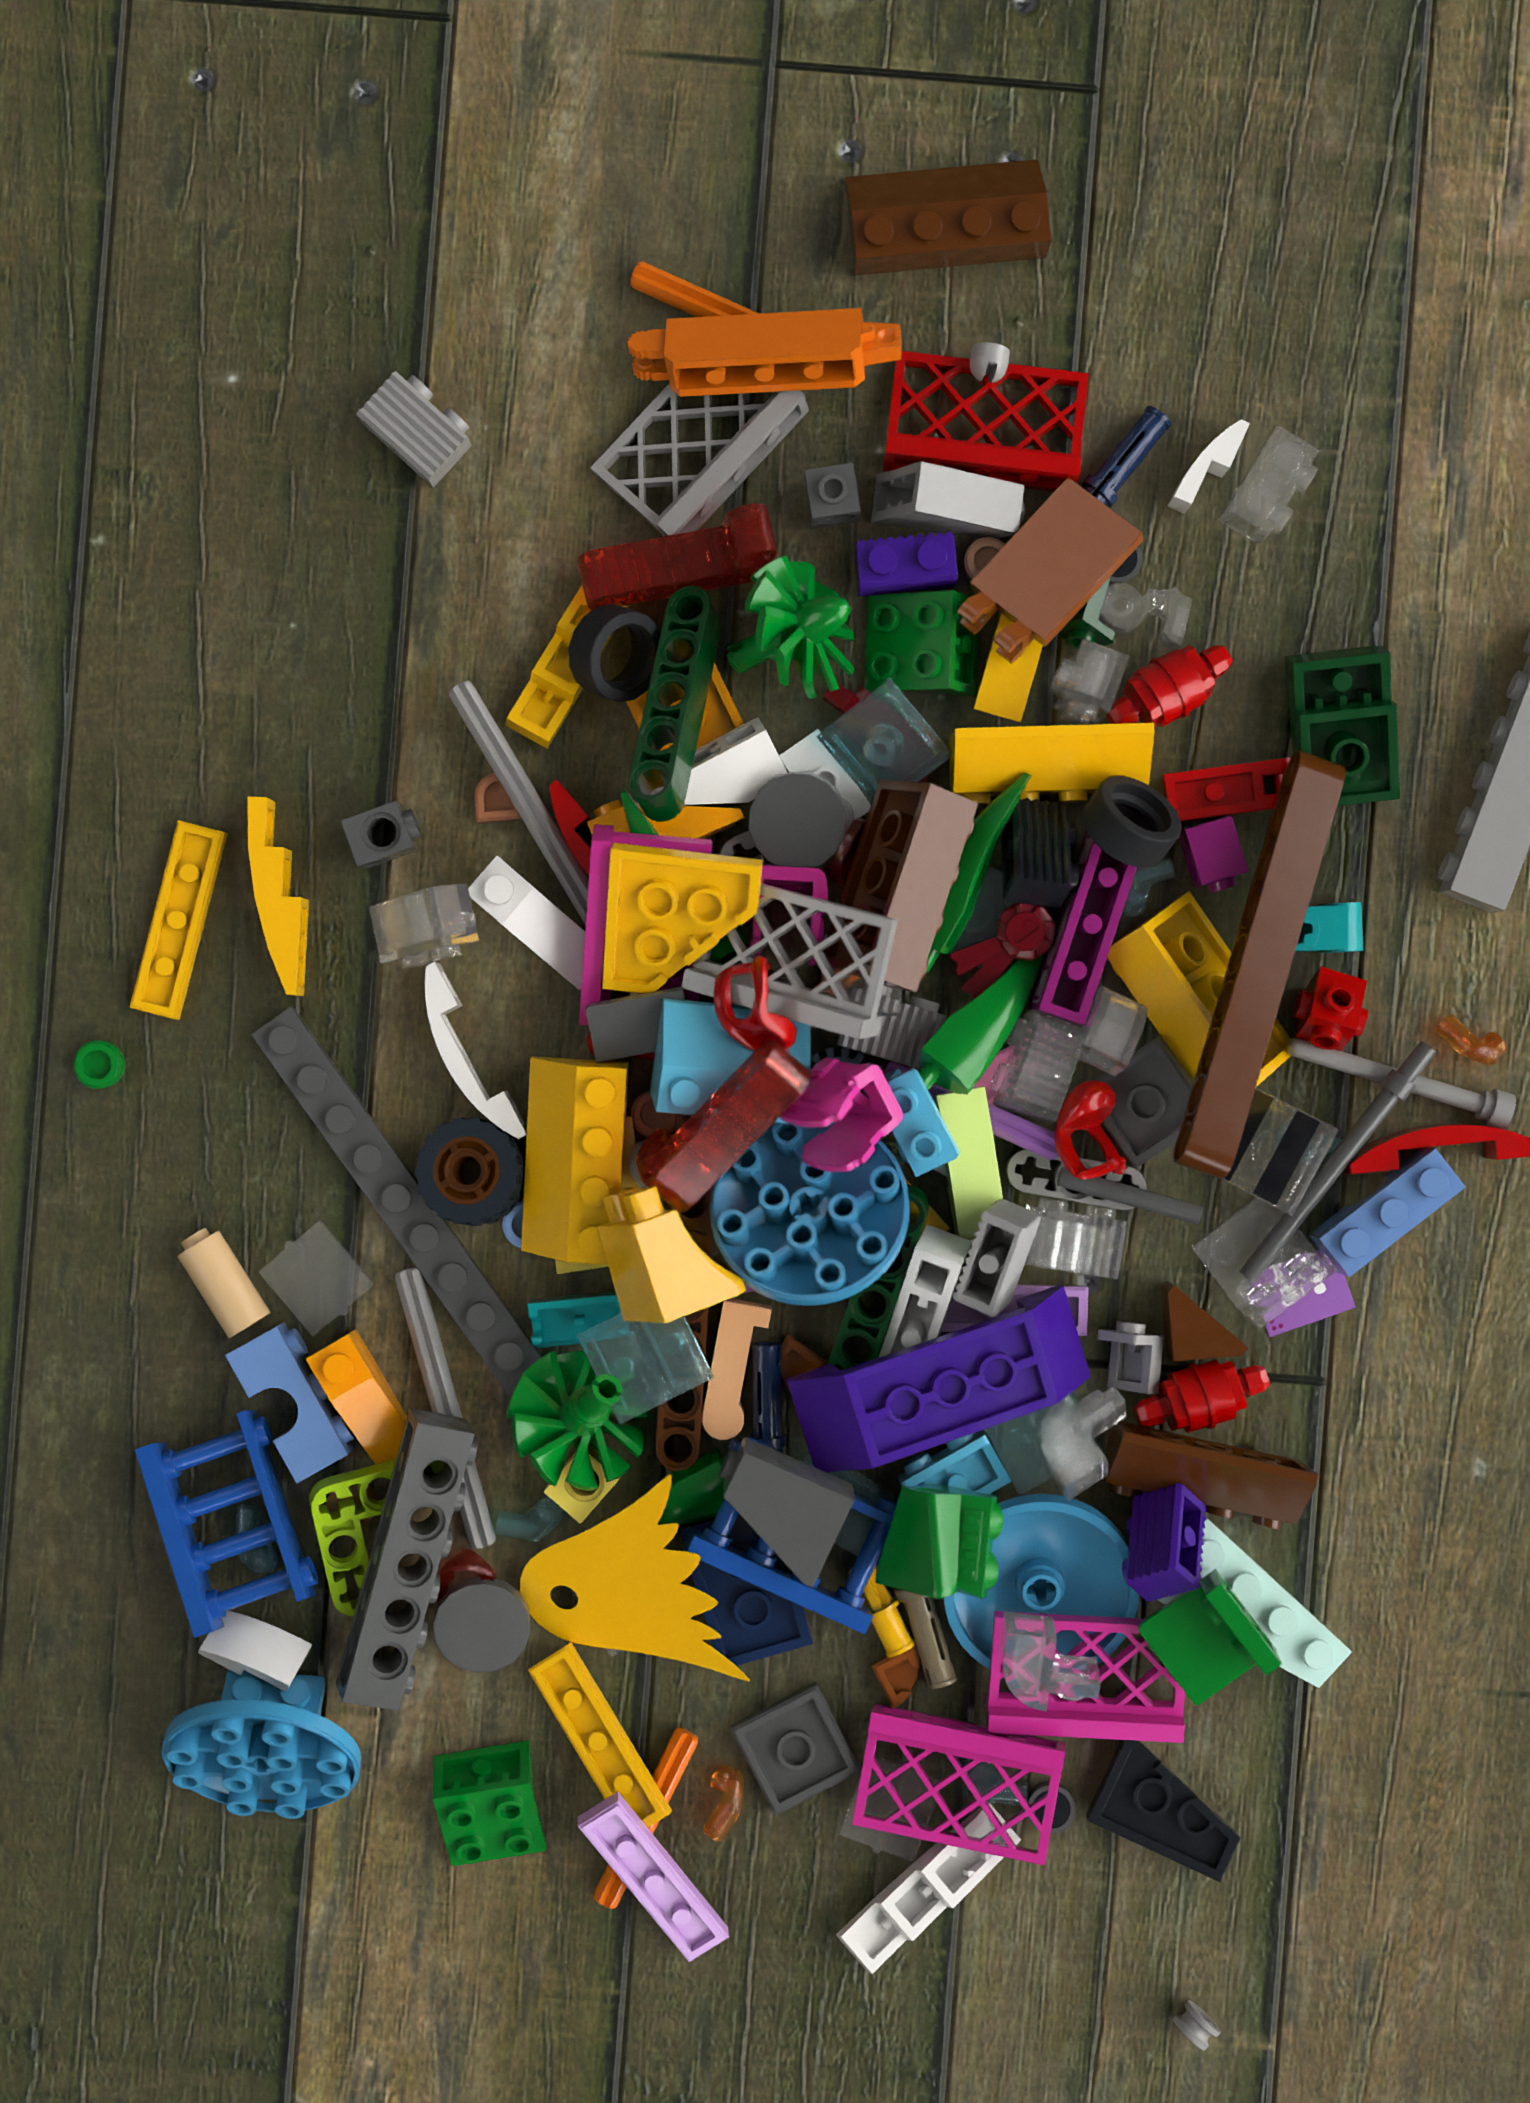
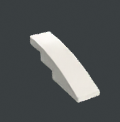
[836,1803,1021,1974]

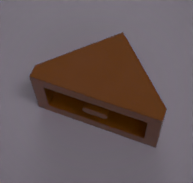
[1161,1281,1249,1361]

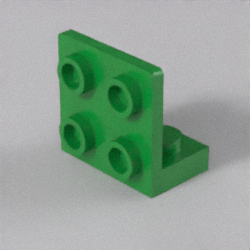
[864,590,979,697]
[1138,1569,1282,1705]
[433,1740,546,1866]

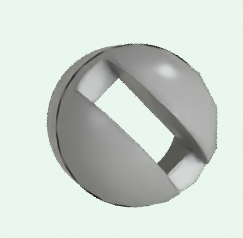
[970,342,1010,383]

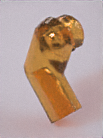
[1435,1014,1508,1066]
[703,1765,745,1842]

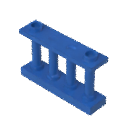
[135,1410,318,1638]
[683,1436,897,1634]

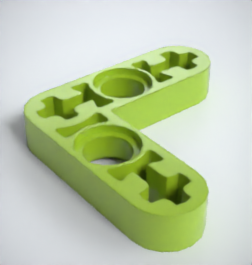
[309,1459,445,1616]

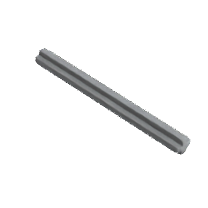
[449,680,589,926]
[395,1267,496,1549]

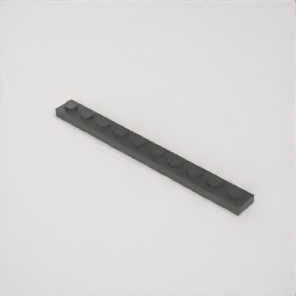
[251,1007,543,1397]

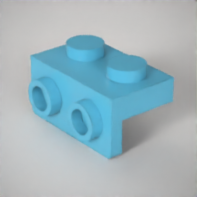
[883,1067,960,1177]
[898,1430,1012,1494]

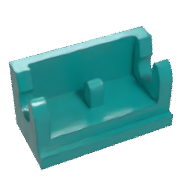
[527,1291,632,1348]

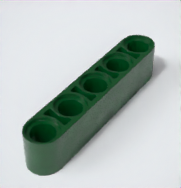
[629,586,721,822]
[827,1184,929,1371]

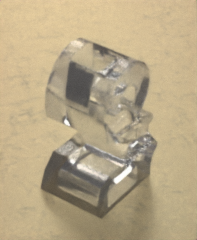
[1098,583,1193,650]

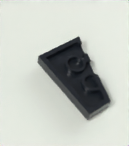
[1086,1740,1241,1882]

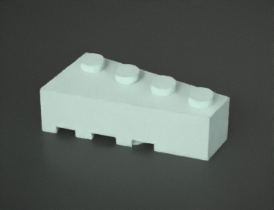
[1157,1516,1352,1688]

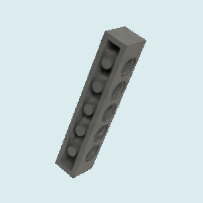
[336,1408,478,1711]

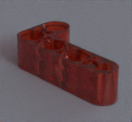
[576,503,778,610]
[636,1039,811,1212]

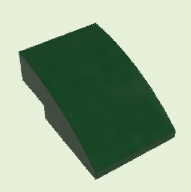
[1285,645,1400,806]

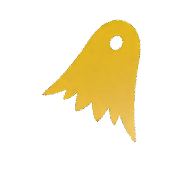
[520,1475,750,1682]

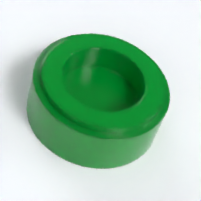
[73,1040,125,1089]

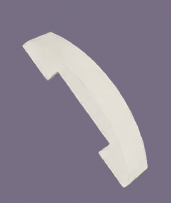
[425,962,527,1139]

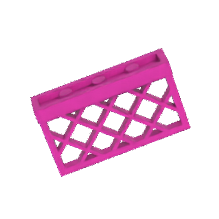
[579,824,712,1026]
[985,1611,1185,1743]
[852,1703,1066,1866]

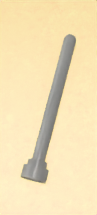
[1286,1038,1516,1130]

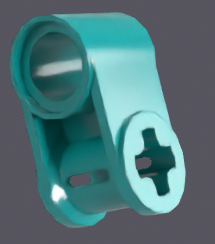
[1295,902,1363,953]

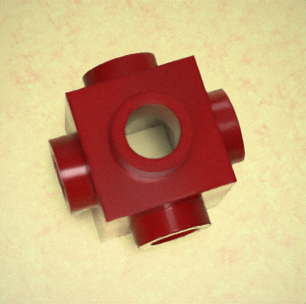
[1293,966,1368,1051]

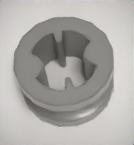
[1172,2000,1221,2051]

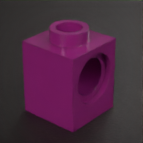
[1179,815,1249,894]

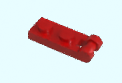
[1161,757,1291,822]

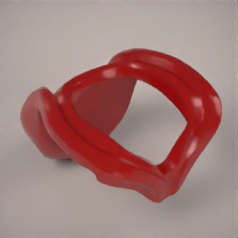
[714,956,797,1056]
[1054,1080,1127,1179]

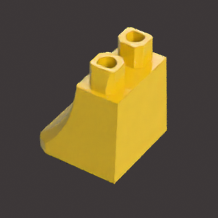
[597,1186,746,1323]

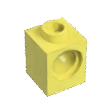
[544,1444,620,1524]

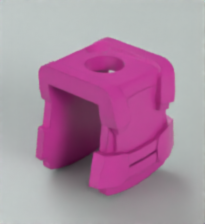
[745,865,828,966]
[777,1058,903,1172]

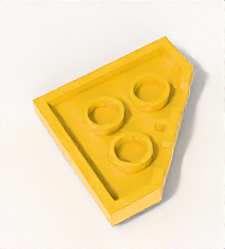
[602,843,763,994]

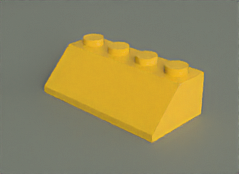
[948,723,1154,805]
[1107,891,1291,1087]
[521,1056,629,1265]

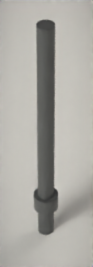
[1239,1041,1436,1283]

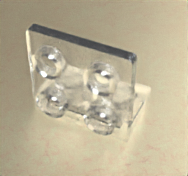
[1192,1196,1337,1330]

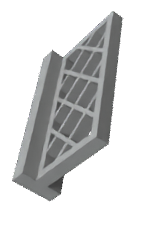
[590,383,809,551]
[681,883,898,1039]

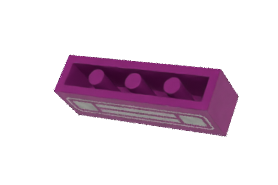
[1027,832,1137,1025]

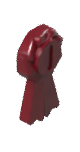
[950,902,1057,999]

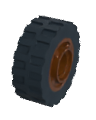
[415,1117,525,1226]

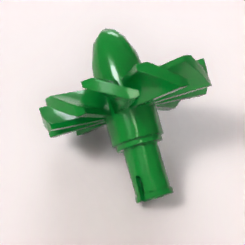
[727,556,855,699]
[506,1350,648,1491]

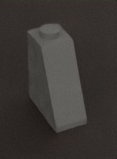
[719,1437,855,1588]

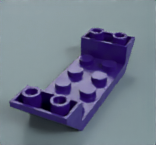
[786,1284,1091,1472]

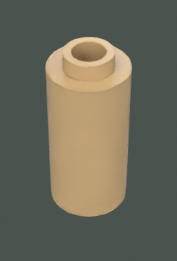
[177,1228,271,1339]

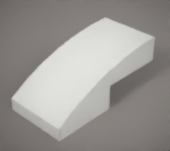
[1167,420,1250,514]
[198,1610,312,1692]

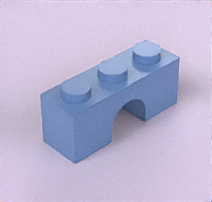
[1308,1147,1466,1277]
[225,1322,356,1483]

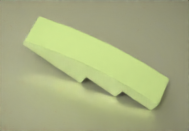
[934,1086,1003,1273]

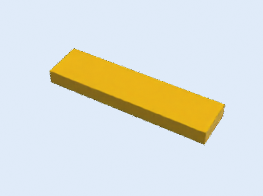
[129,820,228,1020]
[528,1642,672,1828]

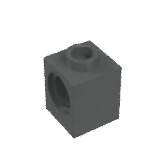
[804,462,861,530]
[341,801,422,870]

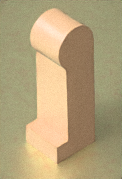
[702,1298,772,1440]

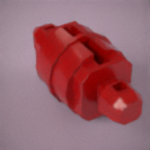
[1105,645,1233,728]
[1133,1359,1270,1433]

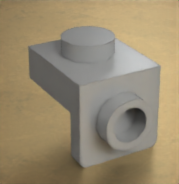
[1097,1321,1164,1394]

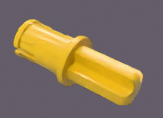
[849,1565,915,1658]

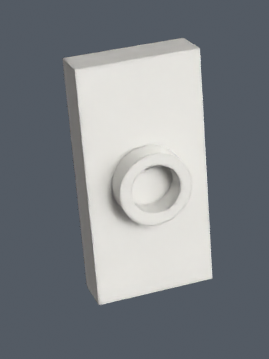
[779,729,871,822]

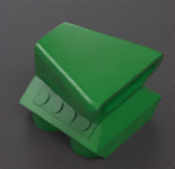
[875,1483,1003,1599]

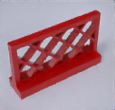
[882,351,1089,492]

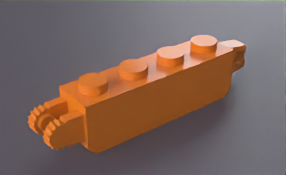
[627,308,902,397]

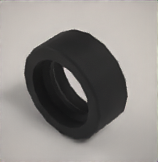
[569,604,661,703]
[1082,776,1182,868]

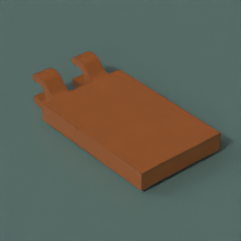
[957,477,1143,664]

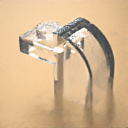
[1071,986,1148,1076]
[1041,1386,1126,1501]
[1000,1612,1101,1711]

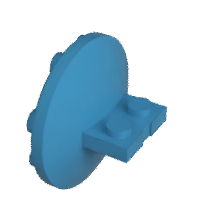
[710,1121,910,1305]
[161,1670,362,1819]

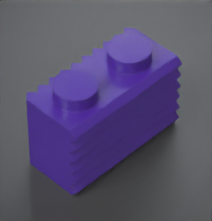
[854,531,958,596]
[1122,1483,1207,1602]

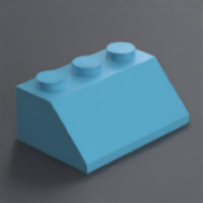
[650,998,811,1124]

